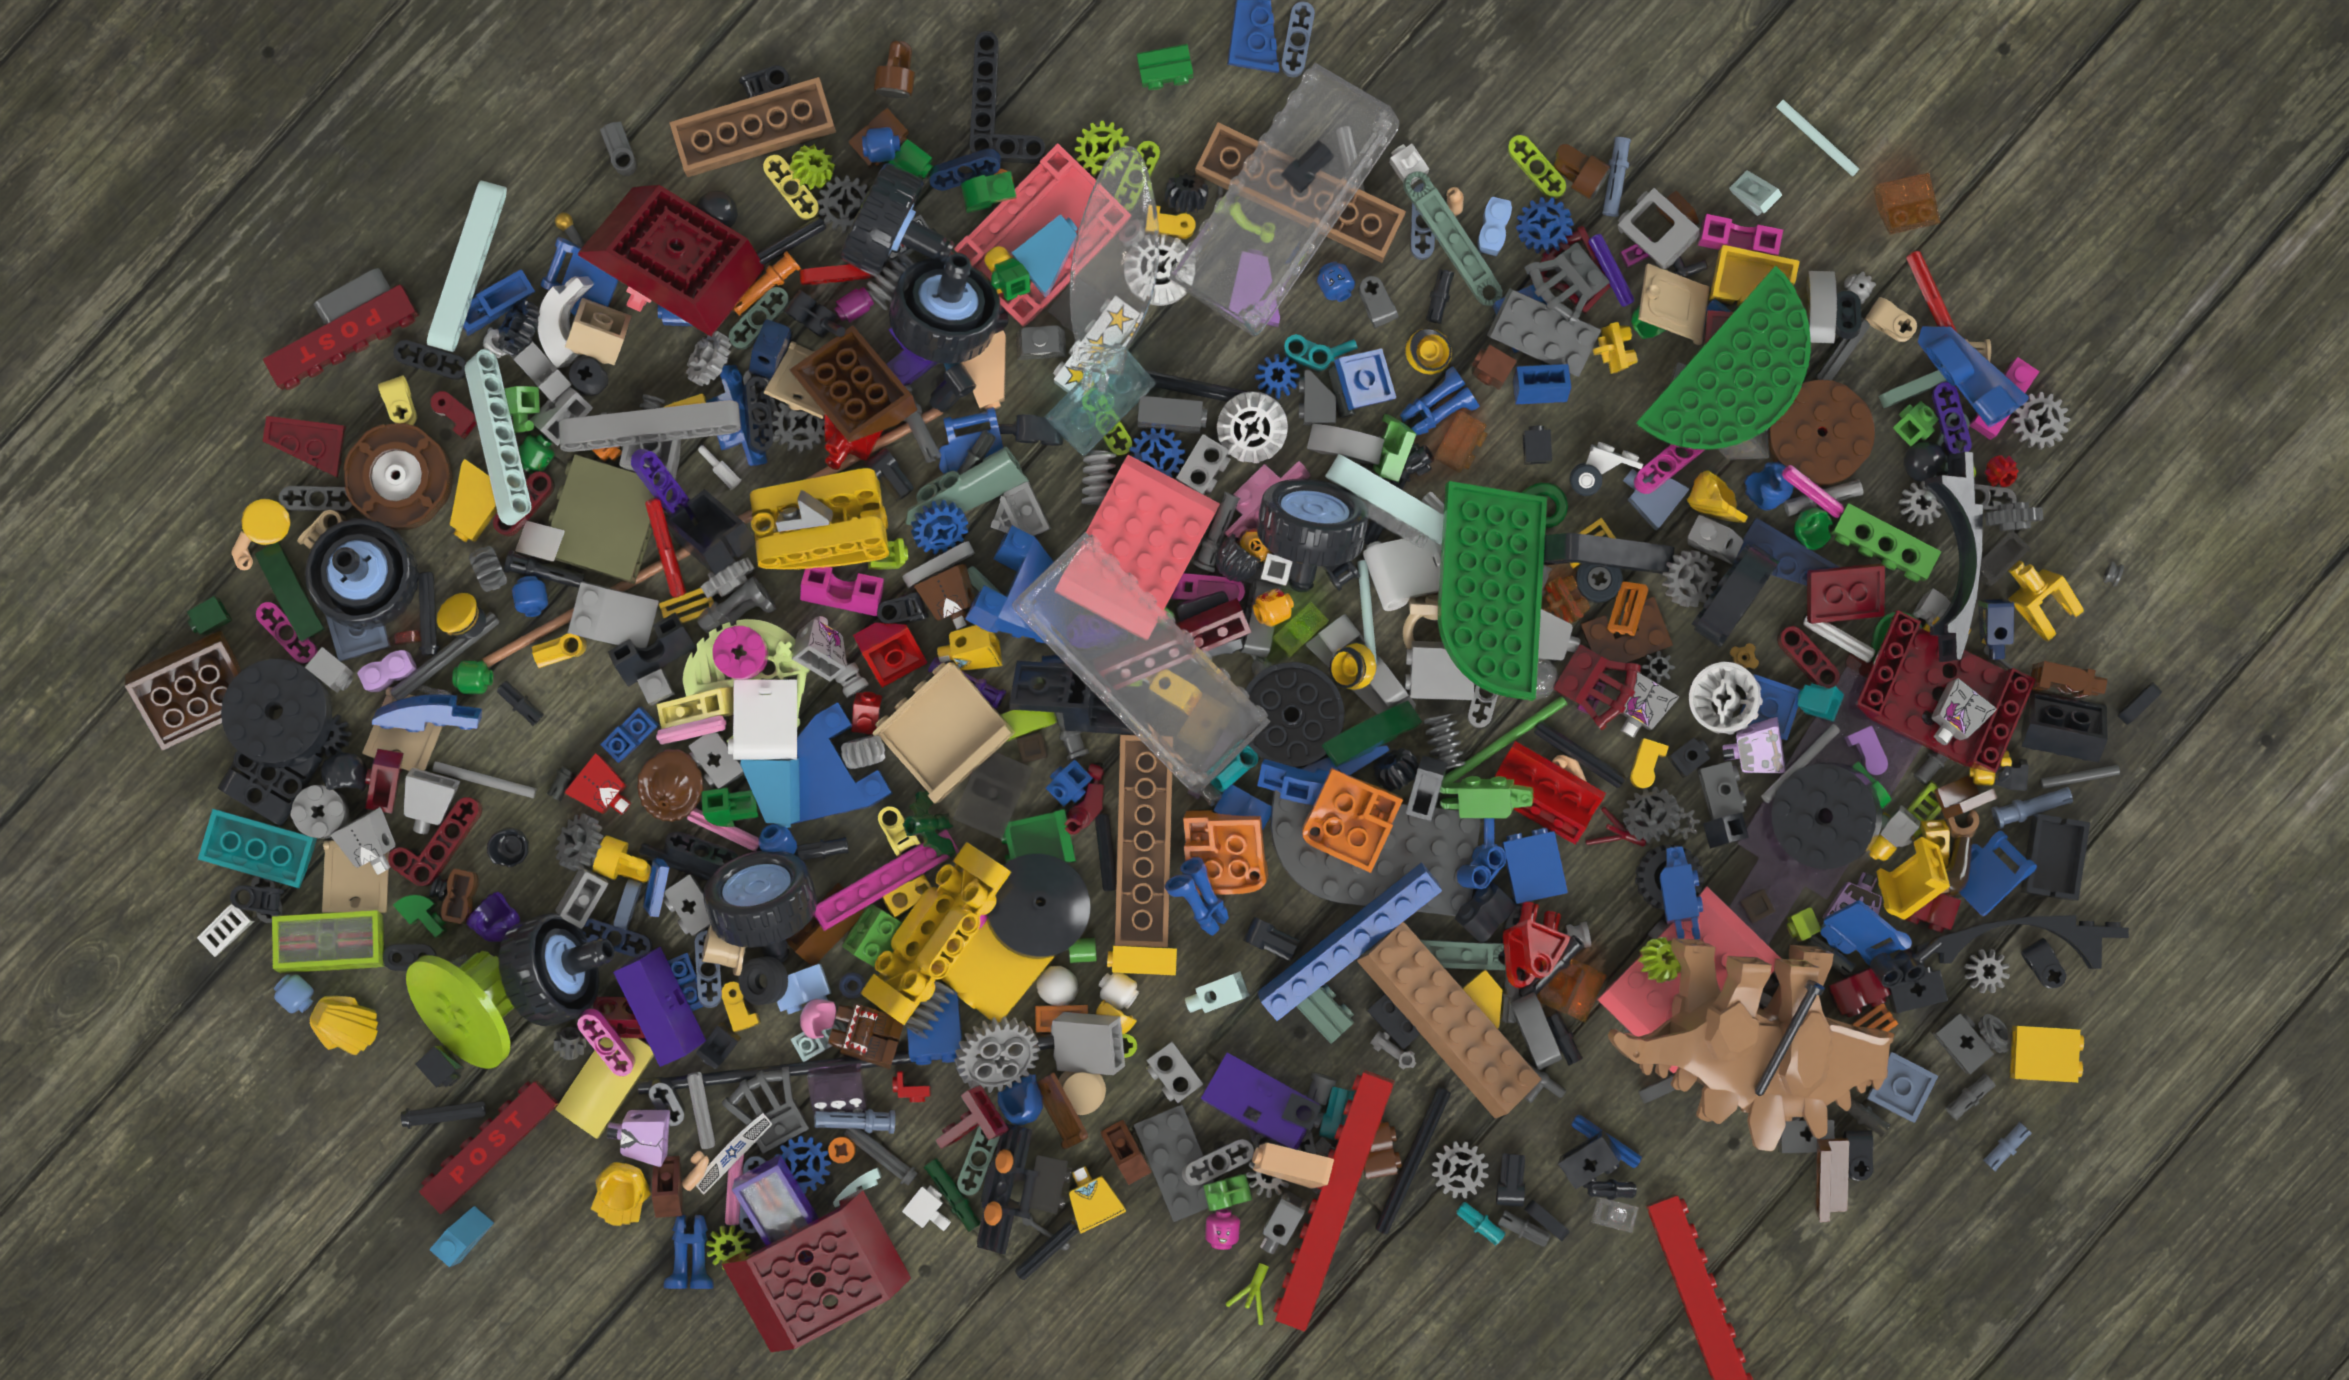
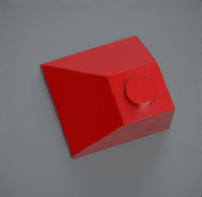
[853,623,927,688]

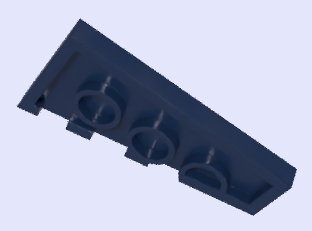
[1733,517,1838,586]

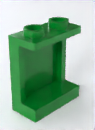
[999,809,1076,863]

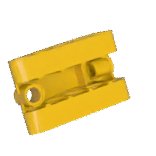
[750,468,889,569]
[940,900,1055,1022]

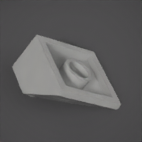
[619,439,681,480]

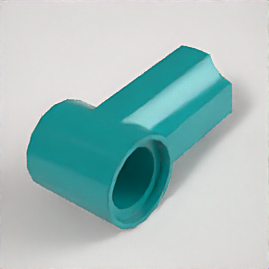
[1208,745,1259,792]
[1319,1087,1354,1141]

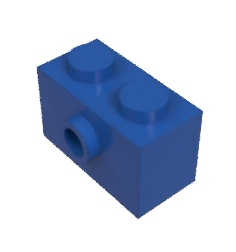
[1513,364,1571,404]

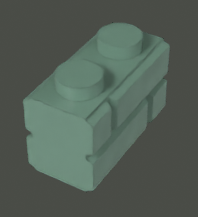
[1296,984,1354,1044]

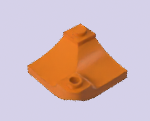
[1302,768,1403,873]
[1183,810,1268,895]

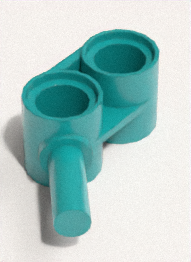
[1284,334,1358,371]

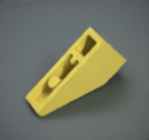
[657,687,734,729]

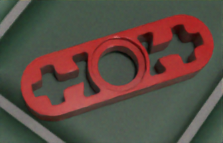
[799,264,875,285]

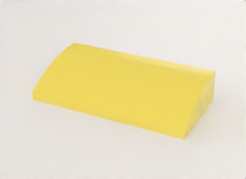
[555,1038,654,1139]

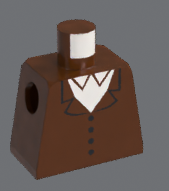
[914,564,975,630]

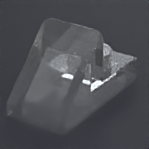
[1591,1197,1639,1233]

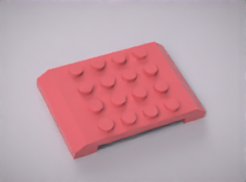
[949,143,1132,327]
[1054,455,1220,641]
[1597,887,1781,1073]

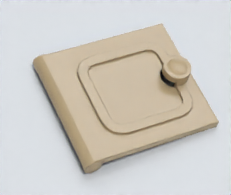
[1638,264,1709,345]
[764,341,825,419]
[362,687,443,771]
[322,841,390,913]

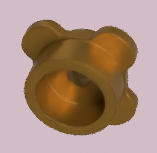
[1730,643,1759,669]

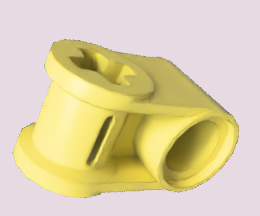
[378,375,417,425]
[878,806,921,857]

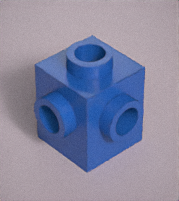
[1046,760,1093,807]

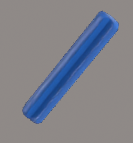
[1571,1115,1642,1168]

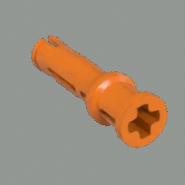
[734,251,801,316]

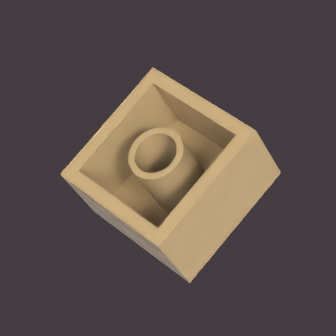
[565,298,631,365]

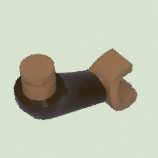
[1941,809,1979,897]

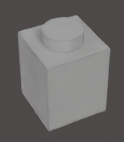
[637,669,676,706]

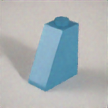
[1012,214,1078,297]
[741,758,800,828]
[430,1206,494,1267]

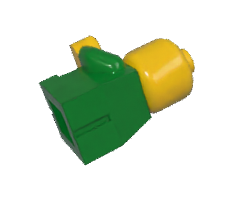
[984,246,1030,301]

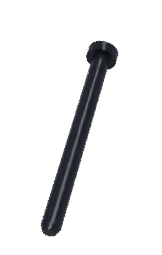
[1755,980,1825,1096]

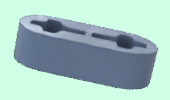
[614,879,642,930]

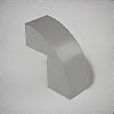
[1806,271,1837,343]
[510,341,572,402]
[1307,424,1384,465]

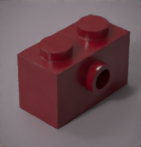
[365,749,404,813]

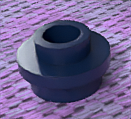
[840,972,866,999]

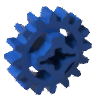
[1516,197,1574,254]
[1129,428,1185,478]
[911,500,968,554]
[775,1136,832,1193]

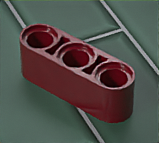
[493,472,555,537]
[1777,626,1840,689]

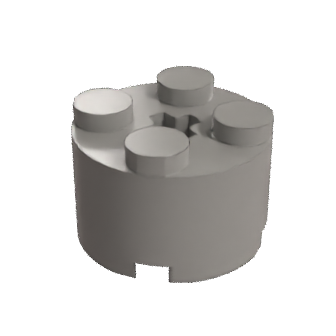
[291,785,350,839]

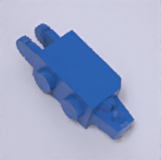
[1659,847,1703,939]

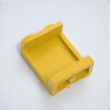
[1876,837,1950,920]

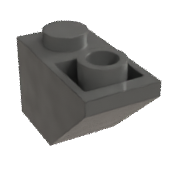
[1299,370,1336,426]

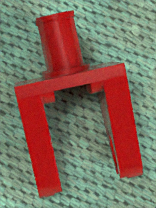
[825,414,883,470]
[1503,902,1570,988]

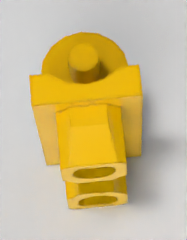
[1593,322,1638,374]

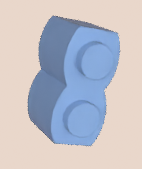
[1477,197,1512,256]
[777,964,831,1015]

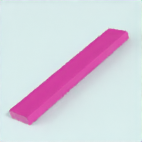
[814,830,959,931]

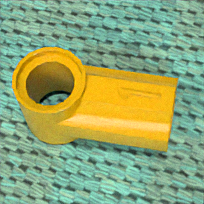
[532,633,587,668]

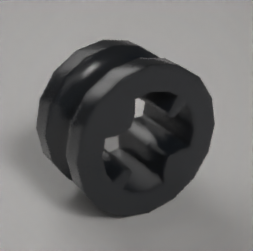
[429,875,448,901]

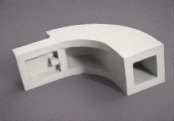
[538,276,594,368]

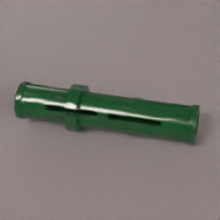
[923,1158,981,1232]

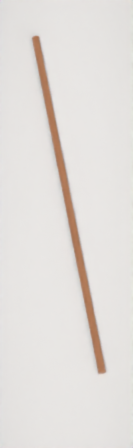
[483,408,944,667]

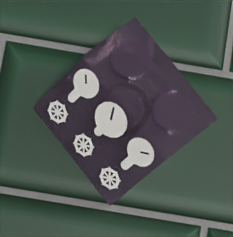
[808,1063,868,1116]

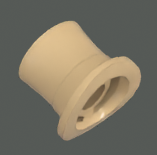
[702,925,746,976]
[1059,1071,1106,1115]

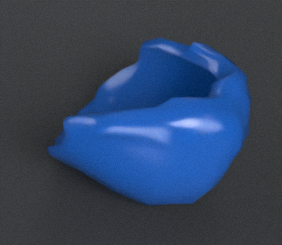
[997,1074,1043,1126]

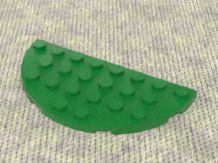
[1635,266,1811,450]

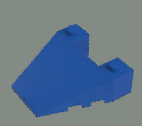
[965,525,1085,648]
[792,702,893,824]

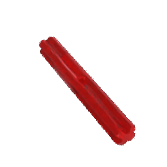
[1906,251,1957,332]
[645,498,686,598]

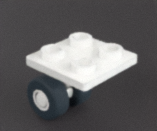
[1570,442,1643,496]

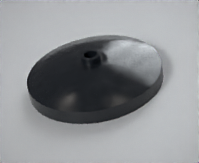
[986,853,1090,959]

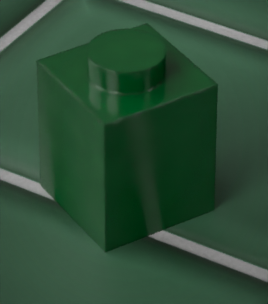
[187,596,232,636]

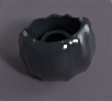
[321,752,367,792]

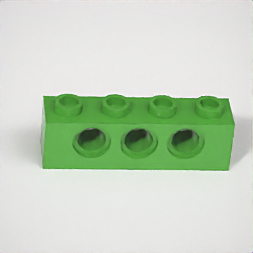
[1830,503,1941,583]

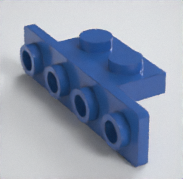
[706,365,768,466]

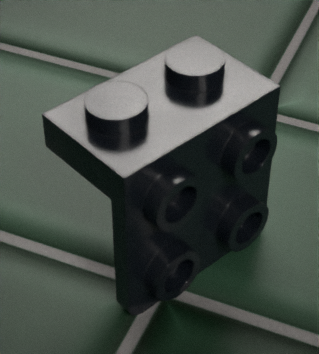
[1176,591,1243,663]

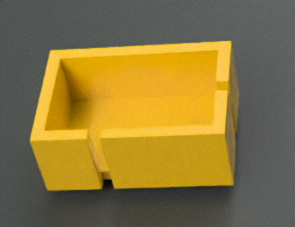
[1709,245,1800,307]

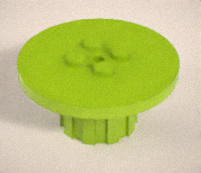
[406,951,514,1069]

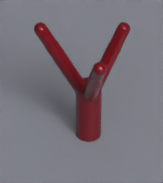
[1585,807,1646,847]

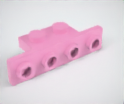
[1225,461,1310,545]

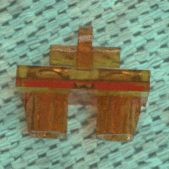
[1544,575,1590,624]

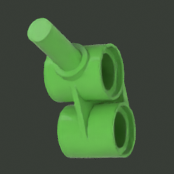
[1203,1174,1252,1211]

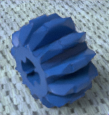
[1255,354,1300,399]

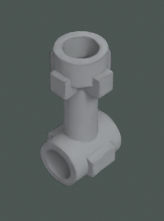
[1370,1031,1416,1070]

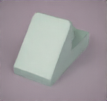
[1729,170,1782,216]

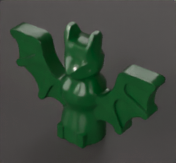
[903,790,956,857]

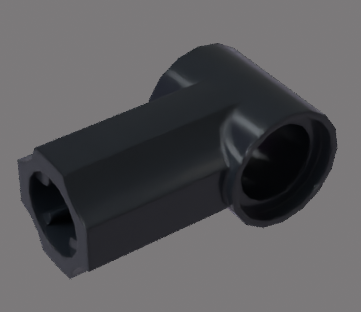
[1281,140,1334,194]
[929,363,977,413]
[865,447,914,502]
[1243,917,1299,961]
[1496,1153,1525,1207]

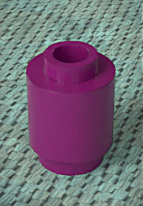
[834,287,874,323]

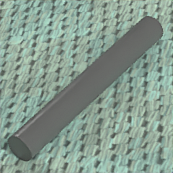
[2040,764,2120,789]

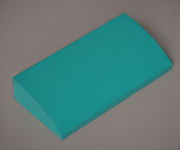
[198,809,317,888]

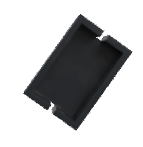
[666,489,756,575]
[2020,814,2090,901]

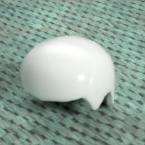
[1036,966,1079,1006]

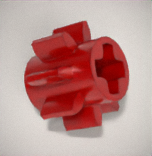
[1984,455,2019,488]

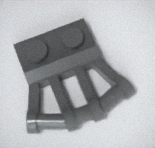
[1525,243,1610,326]
[722,1066,810,1153]

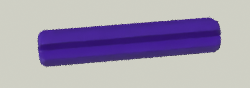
[1589,234,1634,307]

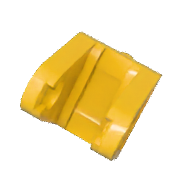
[2008,561,2084,642]

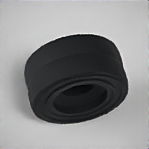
[738,956,788,1005]

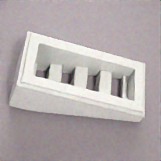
[197,904,254,957]

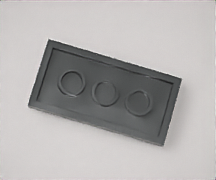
[1487,288,1601,377]
[1134,1104,1214,1222]

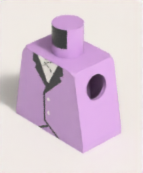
[607,1110,670,1167]

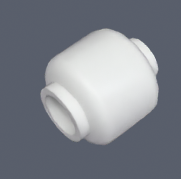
[1098,973,1139,1010]

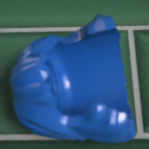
[1744,462,1794,511]

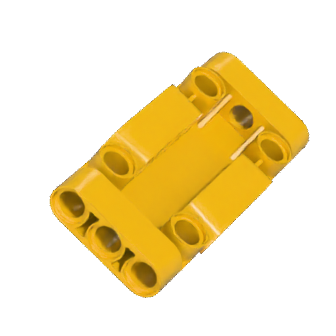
[860,842,1011,1025]

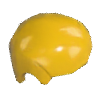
[1096,1000,1137,1035]

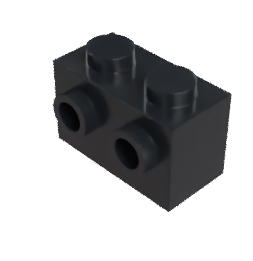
[1366,993,1420,1049]

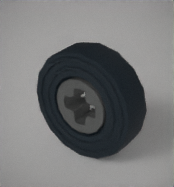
[1575,563,1623,603]

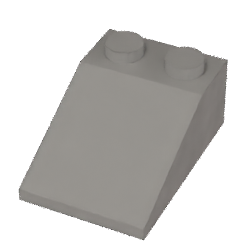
[568,581,659,648]

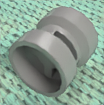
[835,662,869,698]

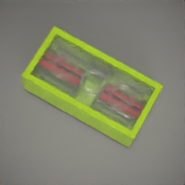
[272,910,384,973]

